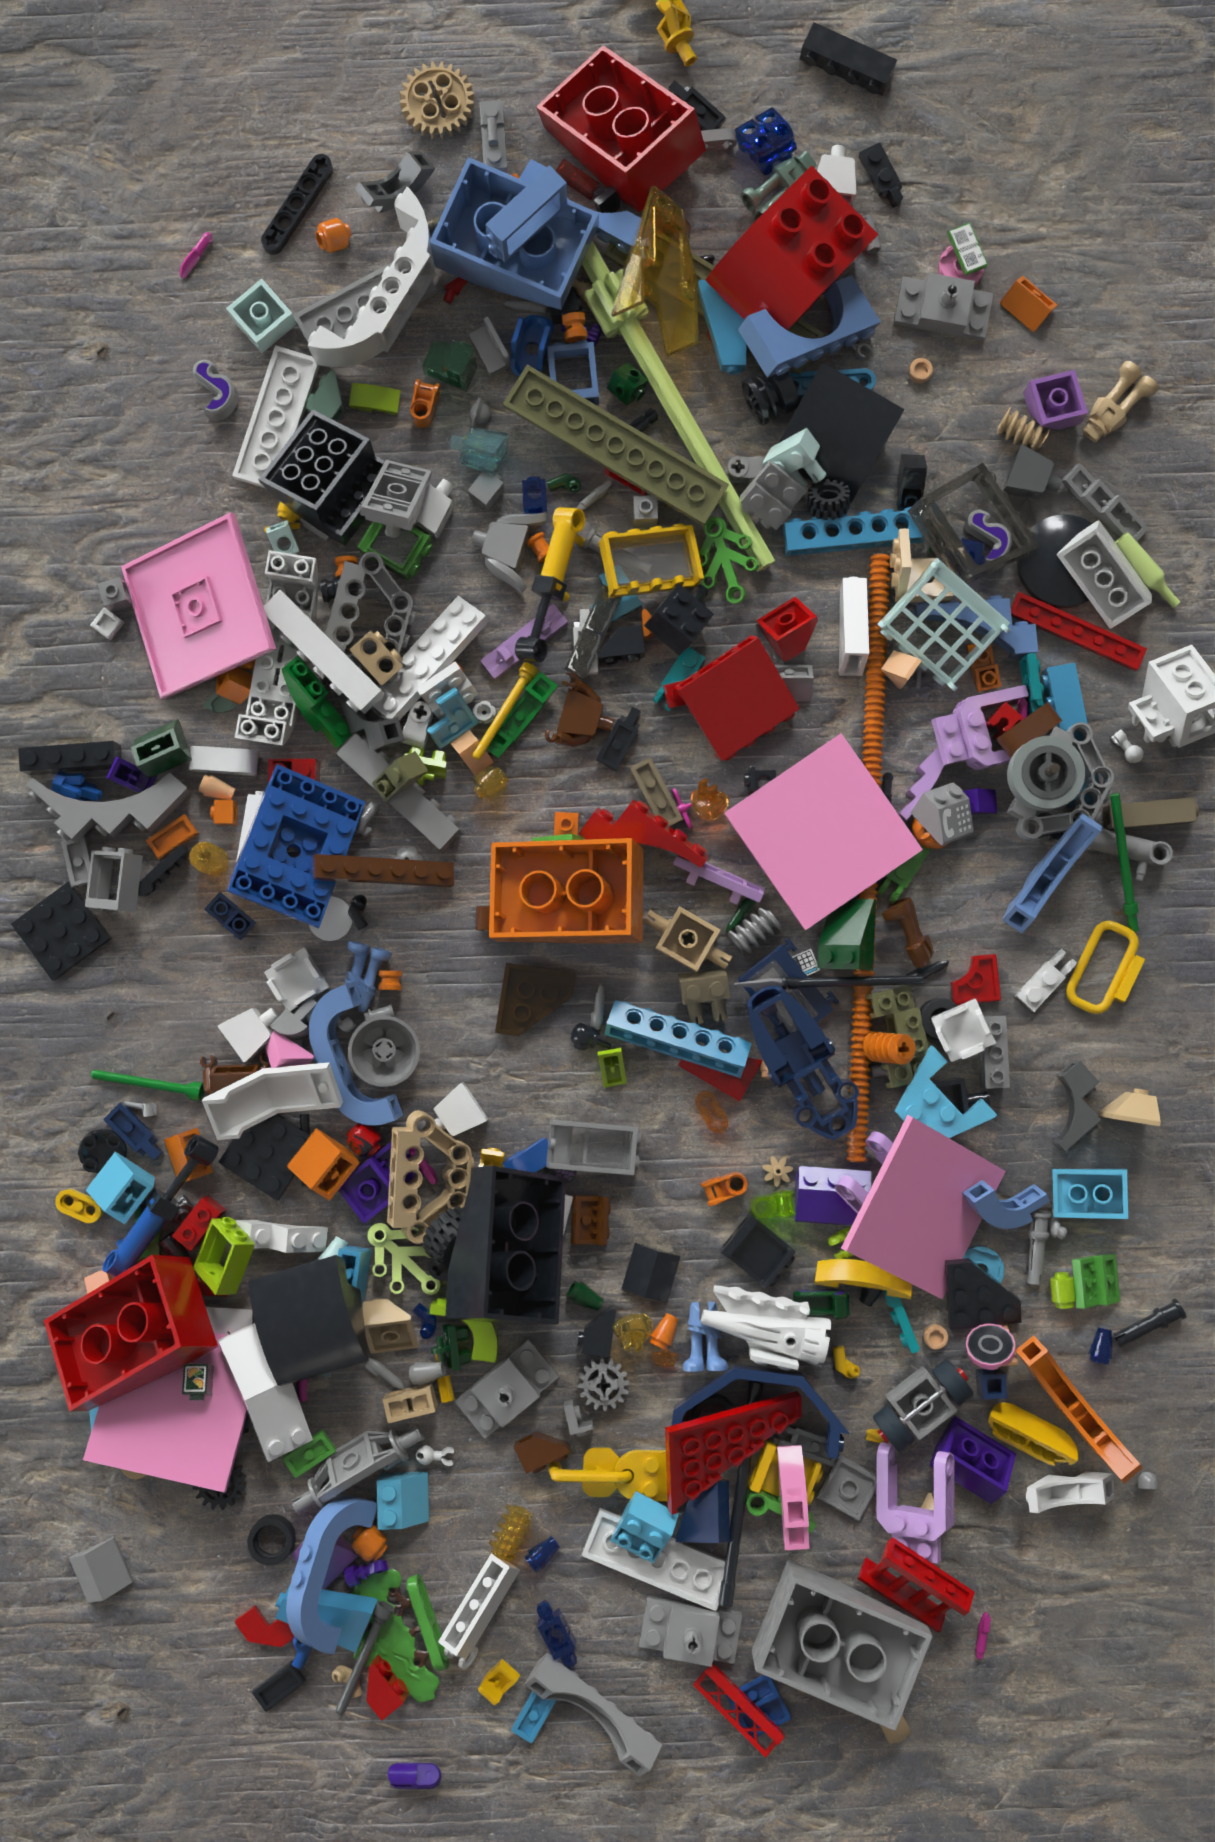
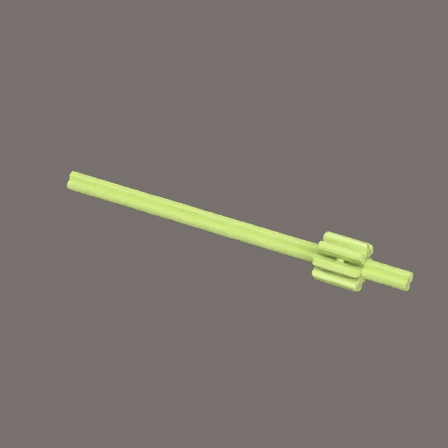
[582,241,775,572]

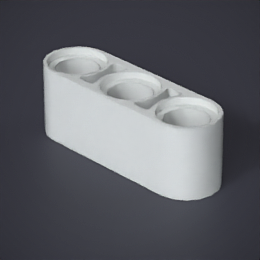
[189,746,259,776]

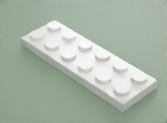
[232,345,320,488]
[373,596,490,720]
[582,1508,725,1611]

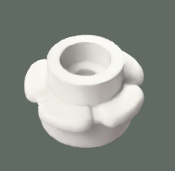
[473,701,496,724]

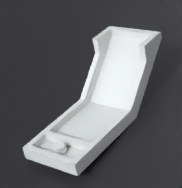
[202,1062,343,1140]
[218,1323,313,1462]

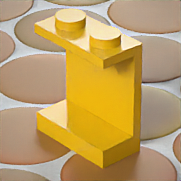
[748,1439,823,1506]

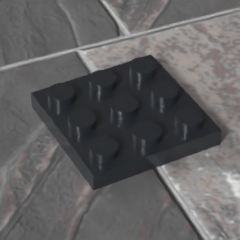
[11,882,112,981]
[218,1114,311,1201]

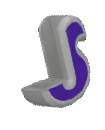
[193,360,238,421]
[964,510,1012,569]

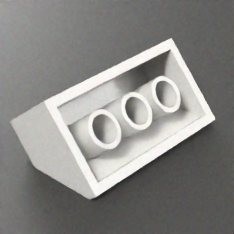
[1057,520,1152,629]

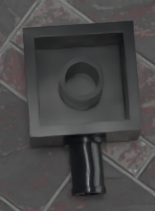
[644,583,714,656]
[932,1078,990,1115]

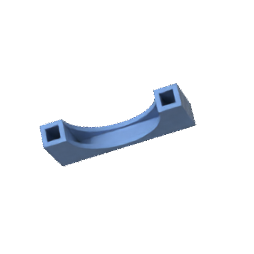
[738,275,881,377]

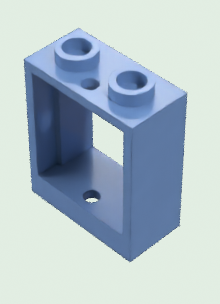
[547,340,599,405]

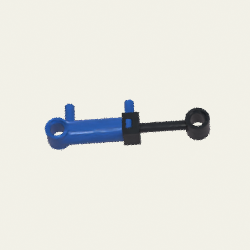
[102,1134,219,1277]

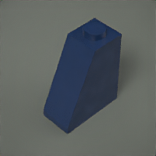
[676,1480,730,1543]

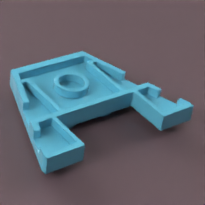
[894,1046,997,1138]

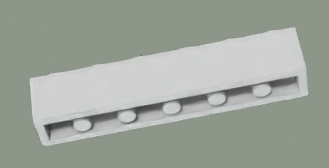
[263,590,385,714]

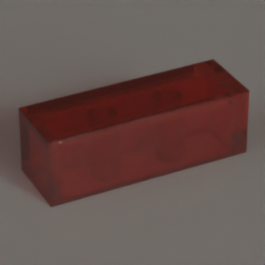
[555,158,599,200]

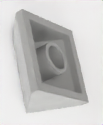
[69,1537,133,1603]

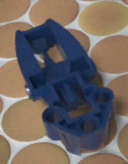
[747,986,859,1140]

